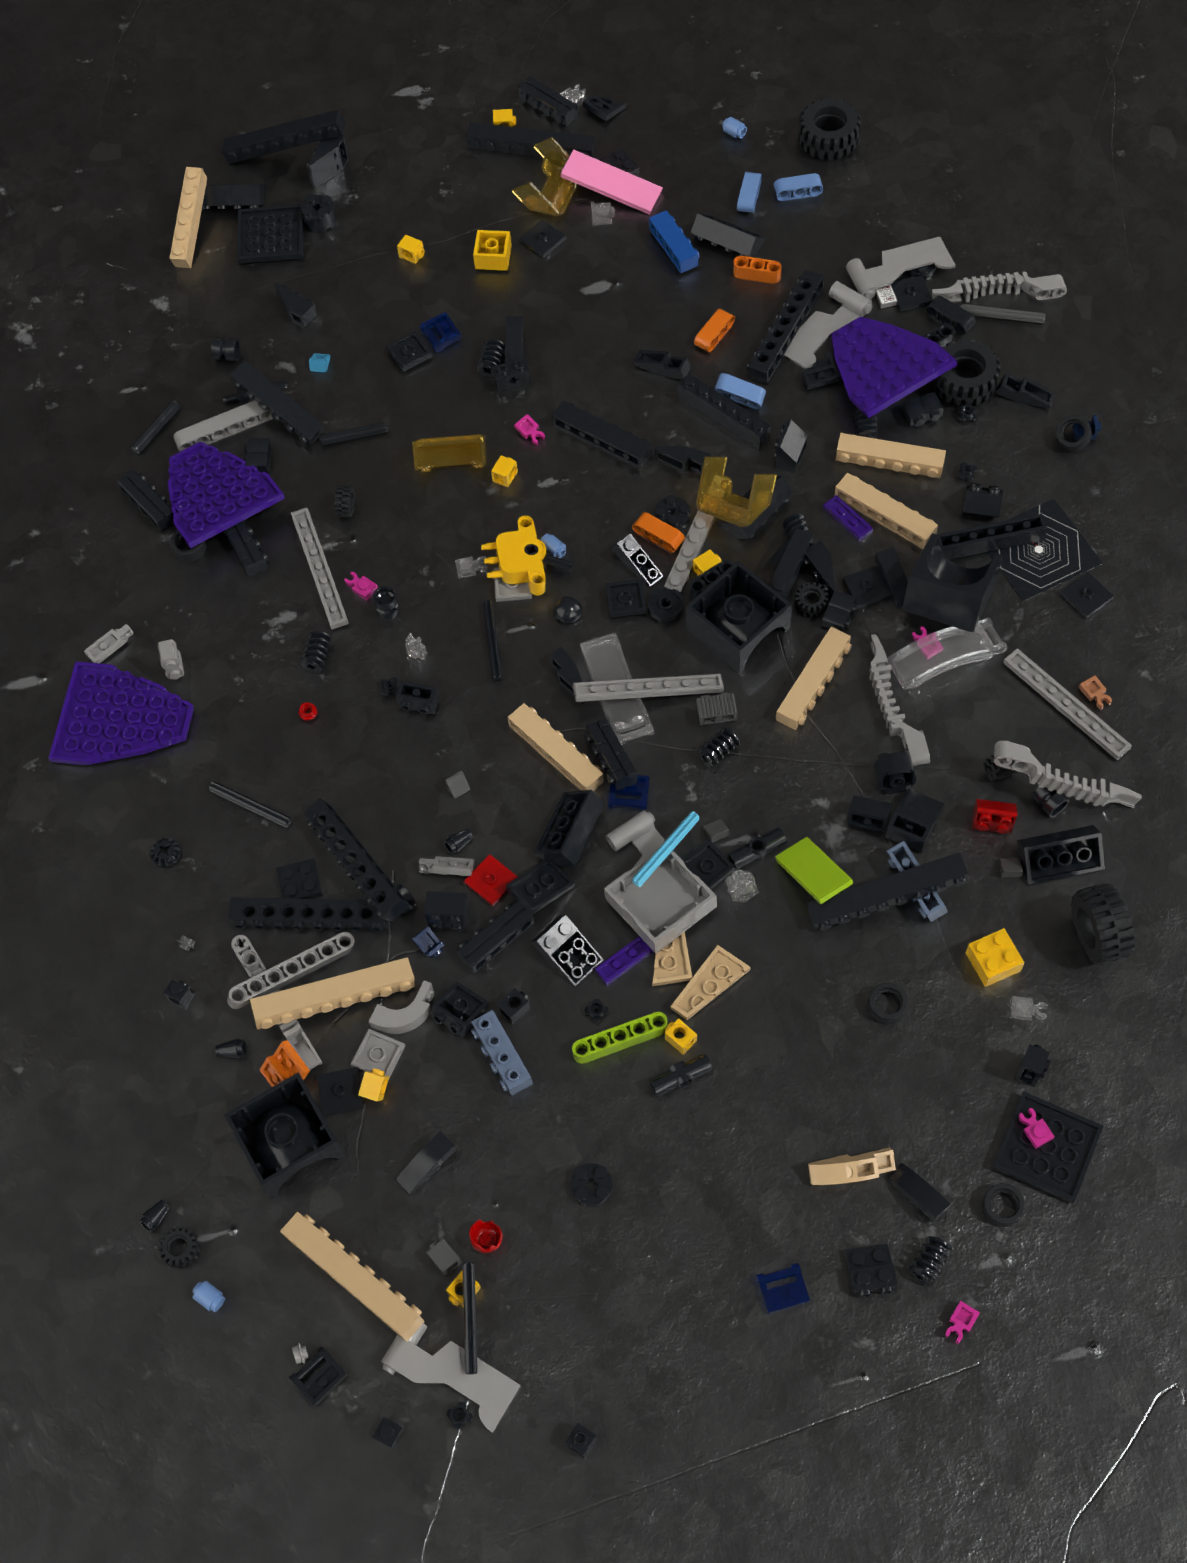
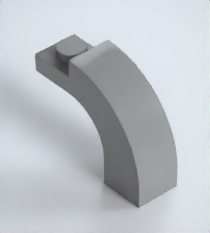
[369,980,434,1034]

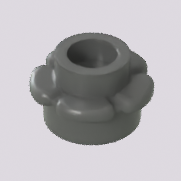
[177,935,196,951]

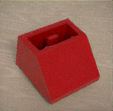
[972,799,1017,834]

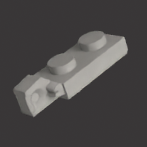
[84,624,134,663]
[419,856,474,876]

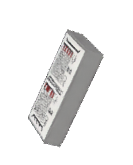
[875,285,898,309]

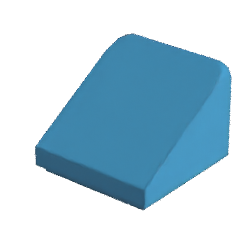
[309,353,330,373]

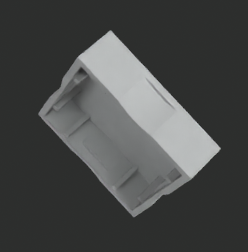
[604,848,717,953]

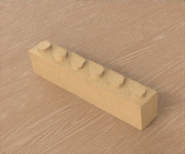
[170,167,207,268]
[836,433,946,478]
[834,472,938,549]
[776,627,852,730]
[508,703,604,791]

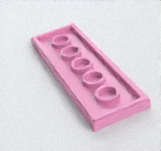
[560,150,663,215]

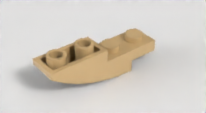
[808,1147,896,1185]

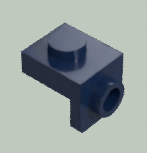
[1072,415,1101,441]
[412,926,445,958]

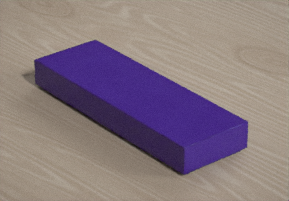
[823,495,873,542]
[595,936,654,985]

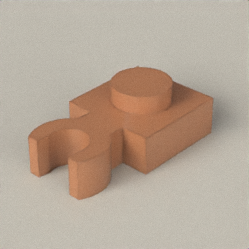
[1078,675,1112,710]

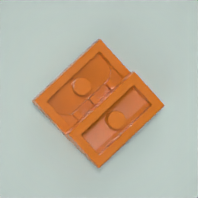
[260,1040,310,1087]

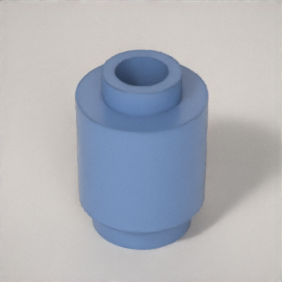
[722,117,747,139]
[541,534,566,558]
[192,1281,225,1312]

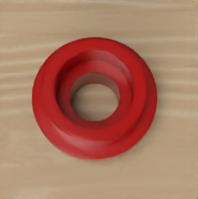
[298,702,317,721]

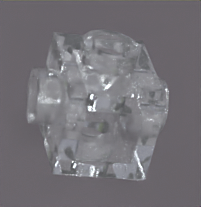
[725,870,759,902]

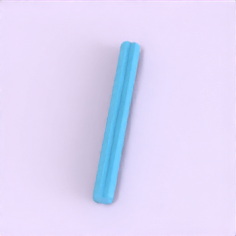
[632,811,699,887]

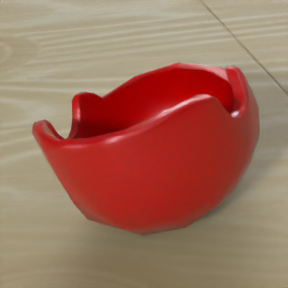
[469,1220,503,1253]

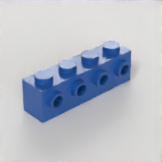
[649,210,699,273]

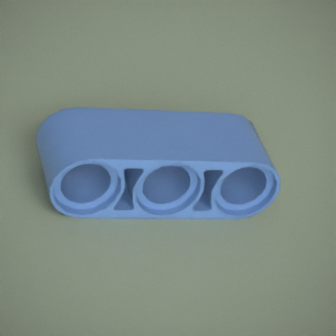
[737,172,762,213]
[774,173,823,201]
[714,373,766,409]

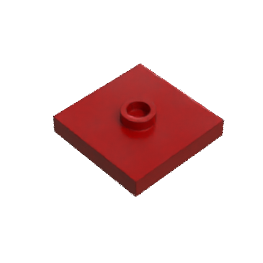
[463,854,518,907]

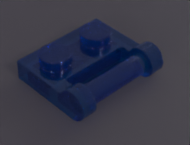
[420,312,462,352]
[608,775,650,810]
[756,1263,810,1315]

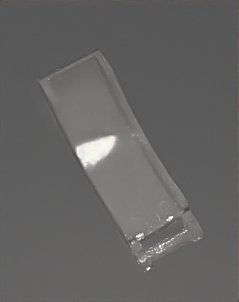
[887,618,1008,690]
[580,632,655,745]

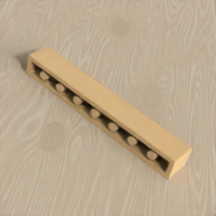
[250,957,415,1030]
[280,1211,425,1342]

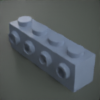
[887,841,948,922]
[471,1010,533,1096]

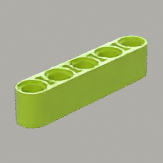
[572,1012,668,1064]

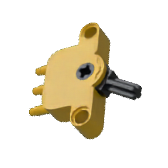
[481,516,573,596]

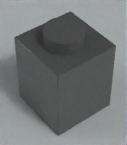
[427,1239,462,1277]

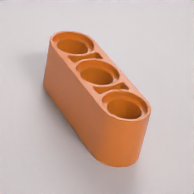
[733,256,781,284]
[694,309,735,352]
[632,512,685,553]

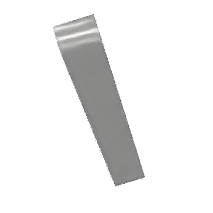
[173,400,273,452]
[227,932,354,1009]

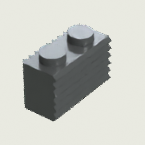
[696,692,737,726]

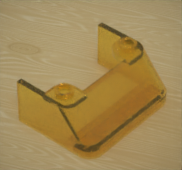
[512,137,577,217]
[412,434,487,472]
[696,457,777,527]

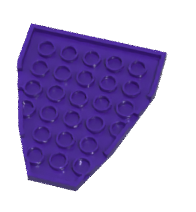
[831,317,957,418]
[168,442,285,548]
[48,661,194,765]

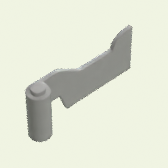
[846,237,956,300]
[784,281,873,369]
[605,810,665,870]
[381,1323,521,1433]

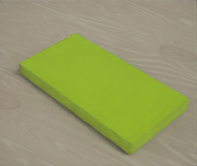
[775,837,853,904]

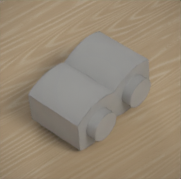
[158,639,184,679]

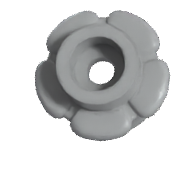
[292,1343,309,1364]

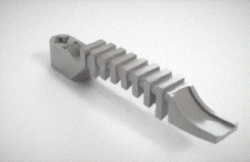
[931,272,1067,303]
[869,634,930,766]
[994,740,1142,808]
[231,935,322,1070]

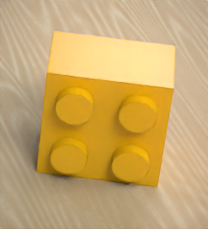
[473,230,512,271]
[966,928,1025,987]

